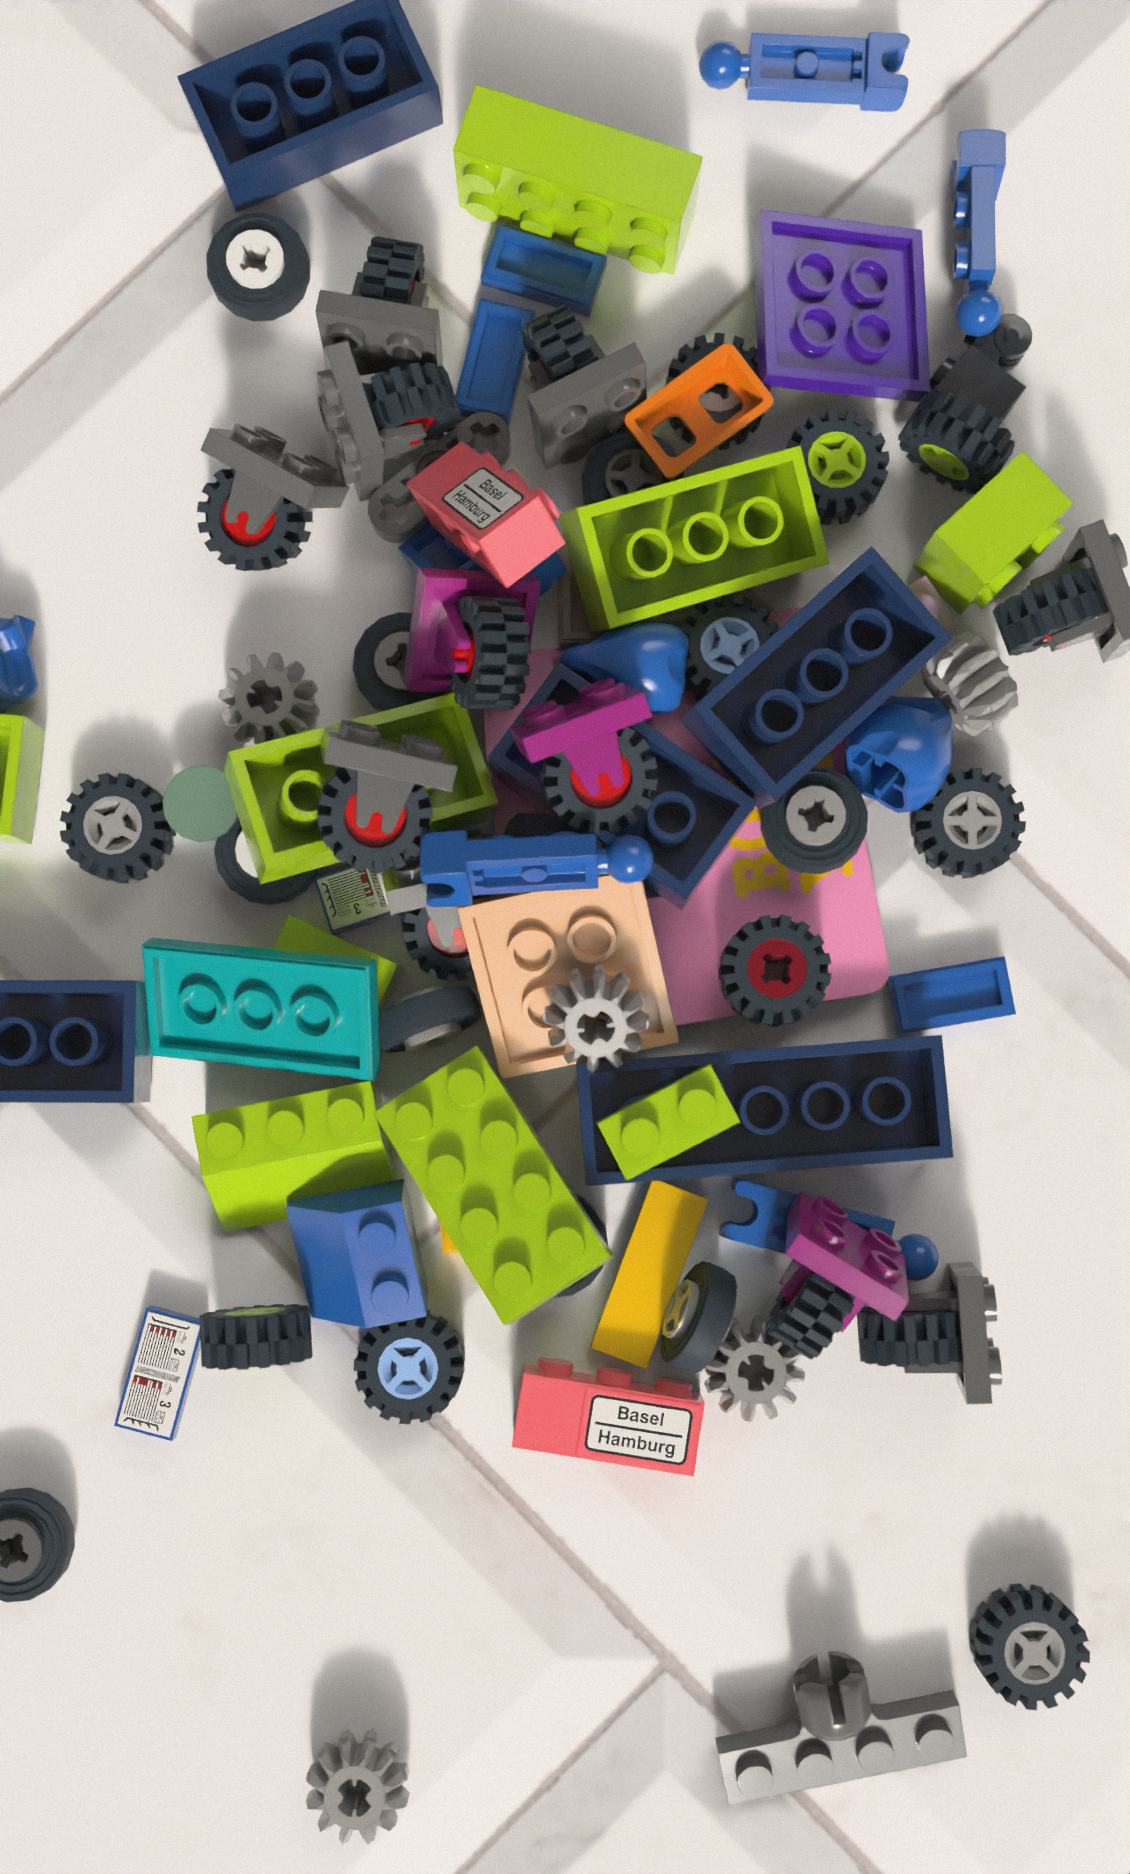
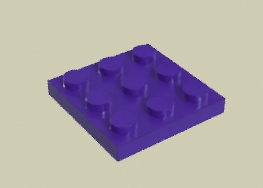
[752,209,930,402]

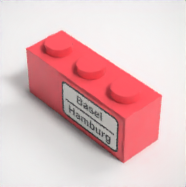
[406,441,566,588]
[512,1357,705,1477]

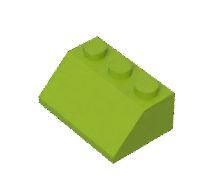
[191,1081,397,1232]

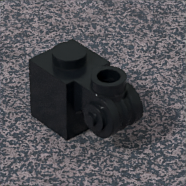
[930,314,1033,421]

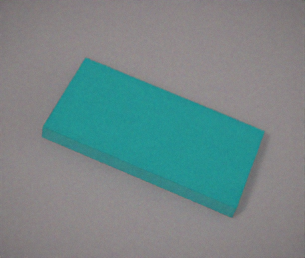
[142,937,380,1081]

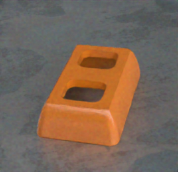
[625,343,774,479]

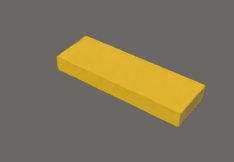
[590,1181,709,1369]

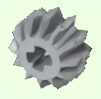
[922,631,1018,736]
[218,652,320,745]
[543,963,649,1073]
[704,1315,805,1422]
[306,1729,410,1845]

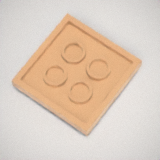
[457,873,679,1079]

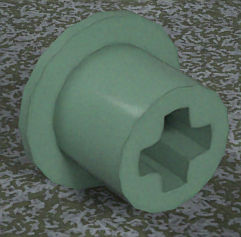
[162,765,238,842]

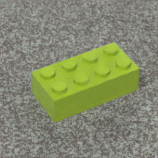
[453,84,703,275]
[559,445,830,632]
[224,693,499,885]
[373,1046,615,1325]

